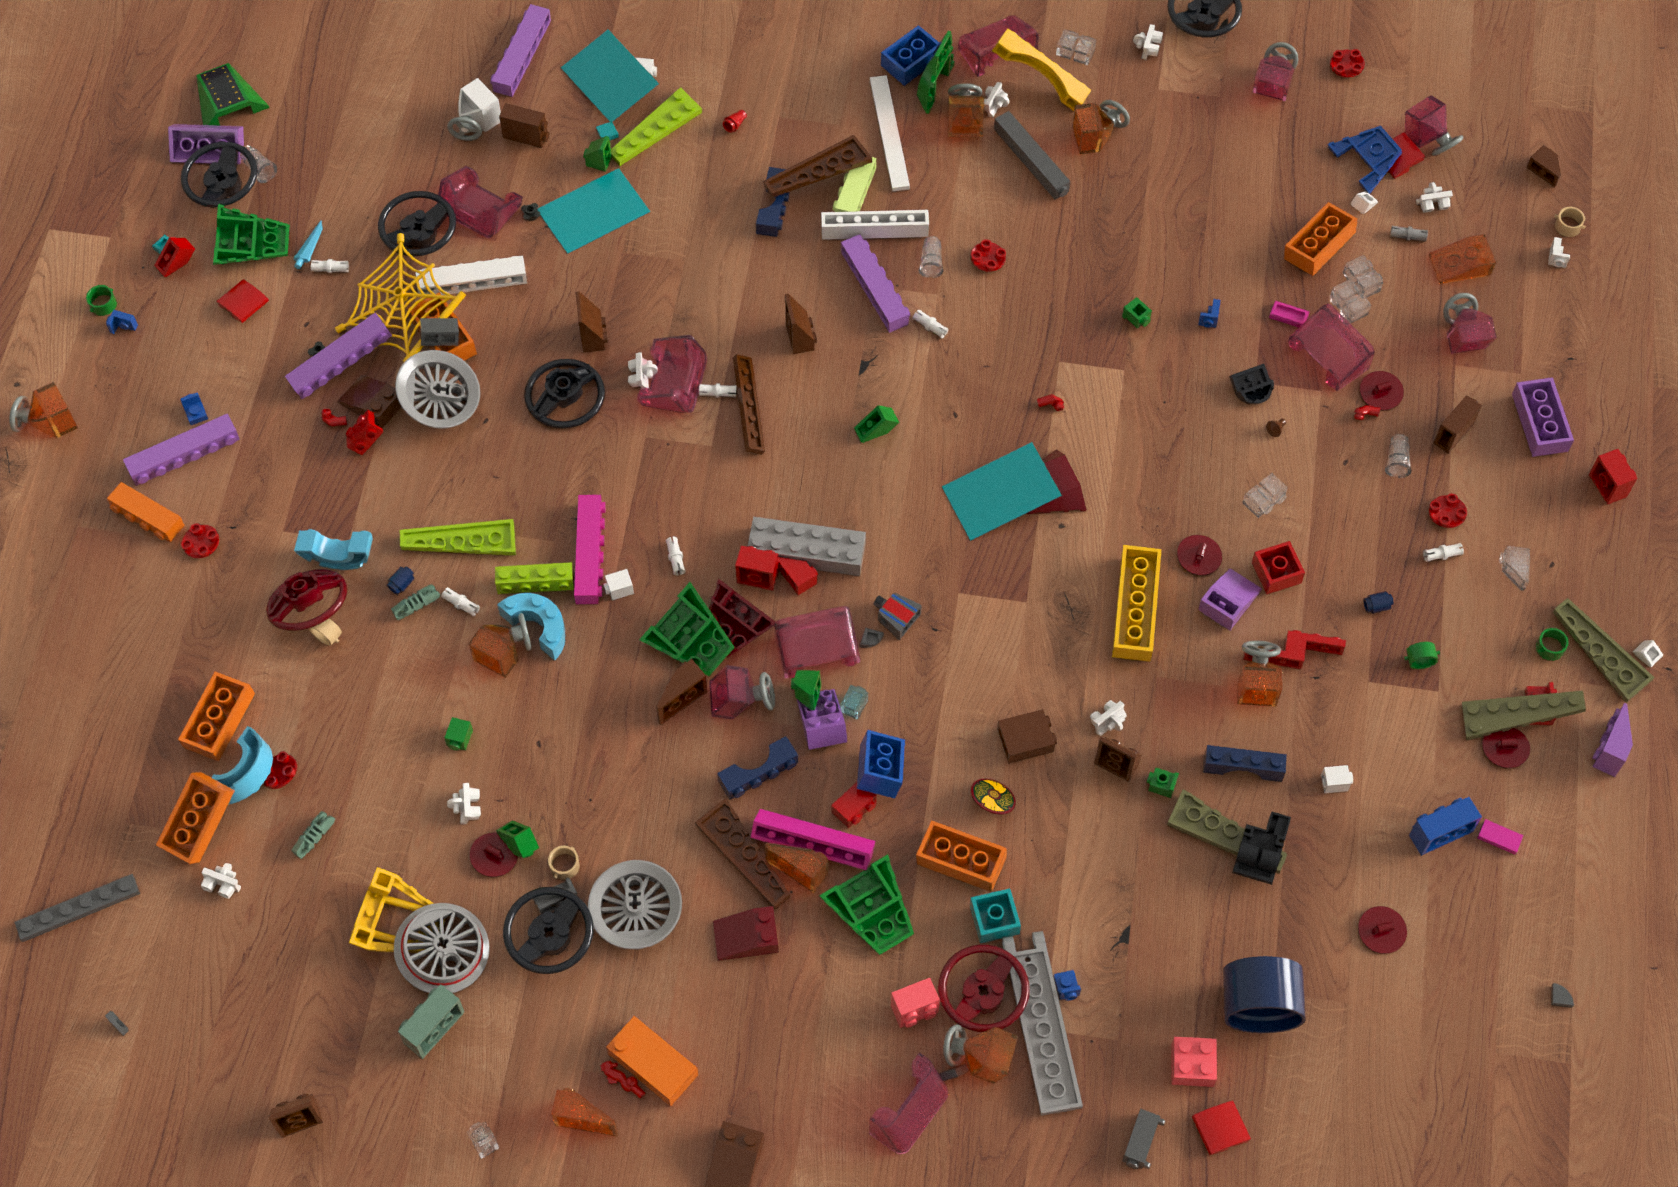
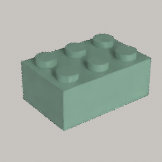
[398,984,465,1059]

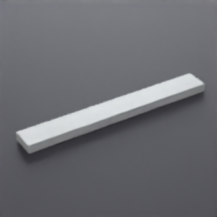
[870,75,910,192]

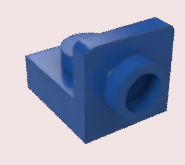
[1198,299,1221,328]
[106,310,138,334]
[180,393,208,425]
[1053,970,1081,1001]

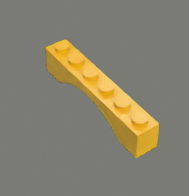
[992,29,1091,112]

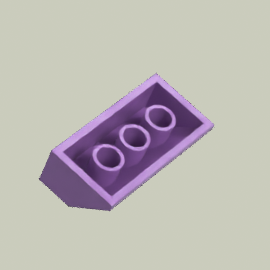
[168,124,244,164]

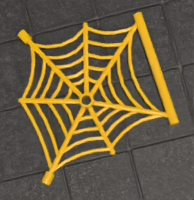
[335,233,466,362]

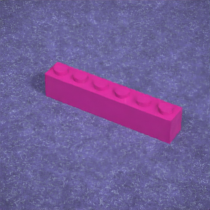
[574,495,606,604]
[751,809,875,870]

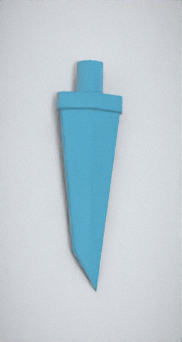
[293,221,323,269]

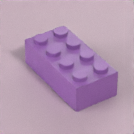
[1512,378,1574,457]

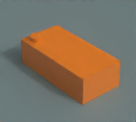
[1284,202,1357,276]
[408,292,477,361]
[178,672,255,762]
[156,772,235,864]
[916,820,1007,892]
[606,1016,698,1107]

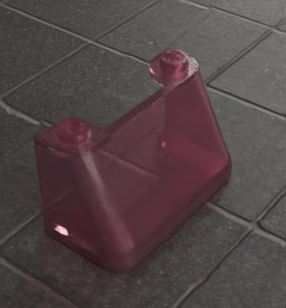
[958,15,1039,77]
[438,166,523,238]
[1288,303,1375,391]
[637,335,707,413]
[774,606,860,679]
[869,1052,948,1154]

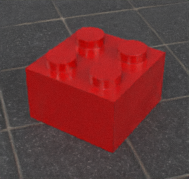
[1589,449,1638,505]
[1251,541,1305,594]
[735,546,779,591]

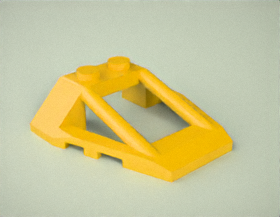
[349,867,446,953]

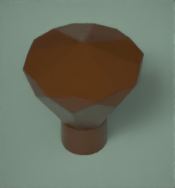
[1266,418,1286,437]

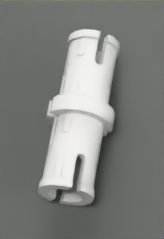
[311,259,349,273]
[913,309,948,338]
[699,383,737,398]
[666,537,686,576]
[1423,543,1464,562]
[441,587,480,616]

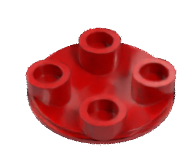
[1330,49,1365,78]
[970,239,1006,272]
[1429,493,1467,528]
[181,523,219,559]
[263,751,297,789]

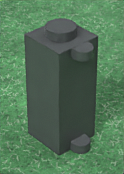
[1122,1109,1165,1169]

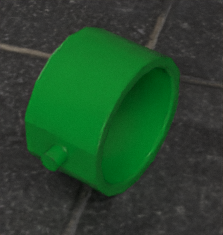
[86,285,117,316]
[1536,628,1569,661]
[1404,642,1440,669]

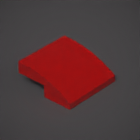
[1388,132,1425,179]
[216,279,269,323]
[1192,1100,1251,1155]

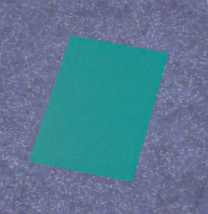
[561,29,659,123]
[538,168,651,253]
[942,442,1062,541]

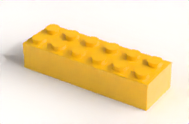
[1112,545,1162,662]

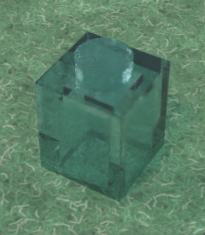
[840,685,868,720]

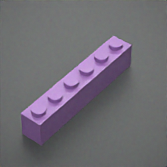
[490,4,551,97]
[841,234,910,333]
[285,313,392,399]
[123,413,240,486]

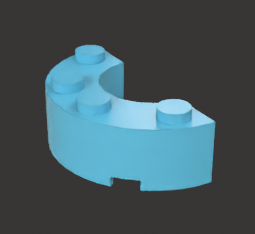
[294,529,373,570]
[497,593,565,660]
[212,726,273,805]

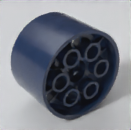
[1223,956,1306,1033]

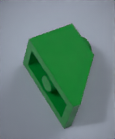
[583,136,612,172]
[854,405,900,443]
[791,670,822,710]
[496,820,539,858]

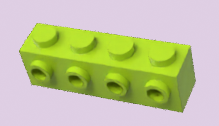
[495,562,574,594]

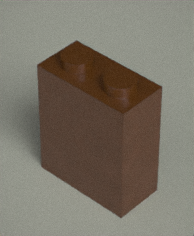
[499,103,549,148]
[1433,395,1482,454]
[997,709,1057,764]

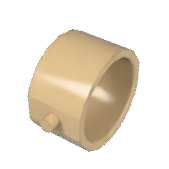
[1554,207,1586,237]
[309,615,342,646]
[548,846,580,880]

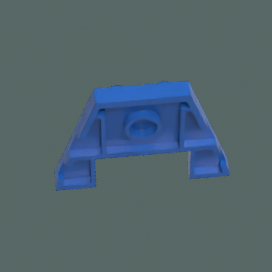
[1328,126,1402,194]

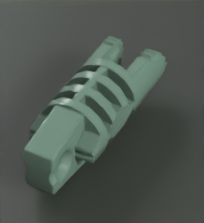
[391,584,440,620]
[291,811,335,859]

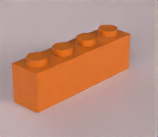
[107,482,185,543]

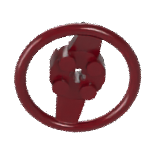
[266,569,347,631]
[938,944,1030,1033]

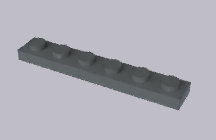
[15,874,140,942]

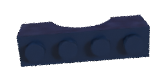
[756,167,790,237]
[717,736,798,800]
[1203,745,1287,782]

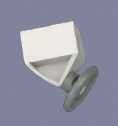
[447,78,501,141]

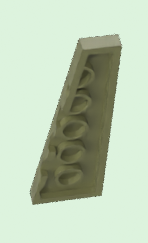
[1553,598,1655,703]
[1462,691,1586,740]
[1167,789,1288,874]

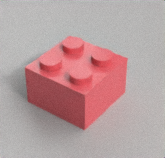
[891,978,940,1028]
[1171,1036,1217,1087]

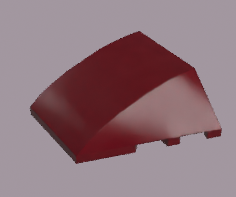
[1027,450,1087,514]
[709,578,778,658]

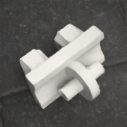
[1133,24,1163,60]
[978,82,1009,117]
[1416,182,1453,213]
[628,352,658,390]
[1090,700,1127,736]
[447,783,481,824]
[201,863,241,899]

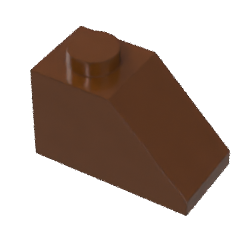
[1526,145,1561,187]

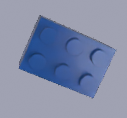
[881,25,939,86]
[857,730,905,798]
[1409,797,1482,856]

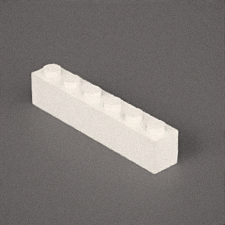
[821,210,929,240]
[416,256,527,295]

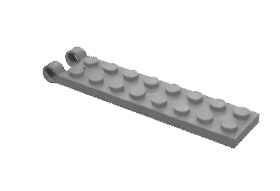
[1002,931,1083,1116]

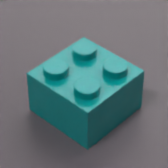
[970,888,1021,944]

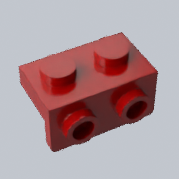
[346,410,383,455]

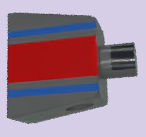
[873,593,922,640]

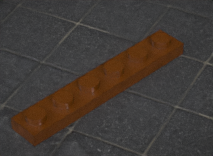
[733,354,765,455]

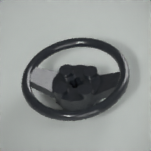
[1167,0,1242,38]
[181,142,258,209]
[378,191,456,257]
[524,359,605,429]
[503,887,594,974]

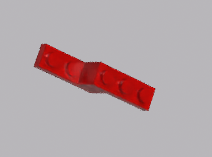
[1243,630,1346,669]

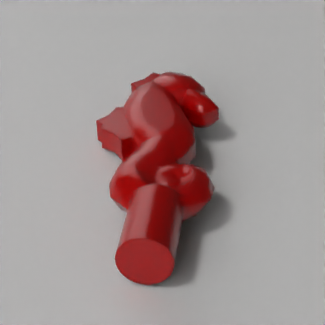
[600,1061,646,1099]

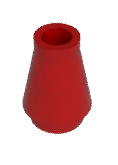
[722,110,747,133]

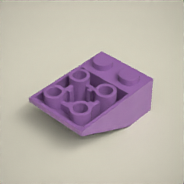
[1198,569,1262,631]
[797,689,847,750]
[1592,703,1633,777]

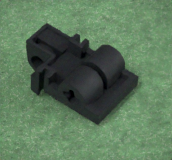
[1232,811,1291,885]

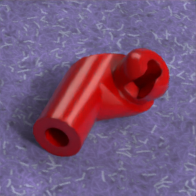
[1037,394,1064,411]
[1354,405,1380,420]
[321,409,347,427]

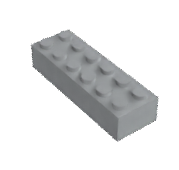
[748,517,866,576]

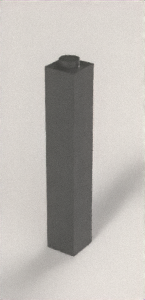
[994,111,1070,200]

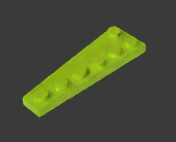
[611,88,702,166]
[400,519,516,555]

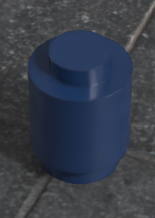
[386,566,415,595]
[1363,591,1394,614]

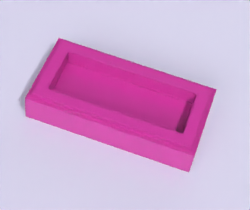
[1269,301,1309,329]
[1477,819,1524,855]

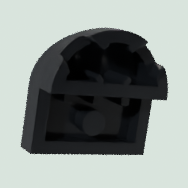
[1229,364,1274,404]

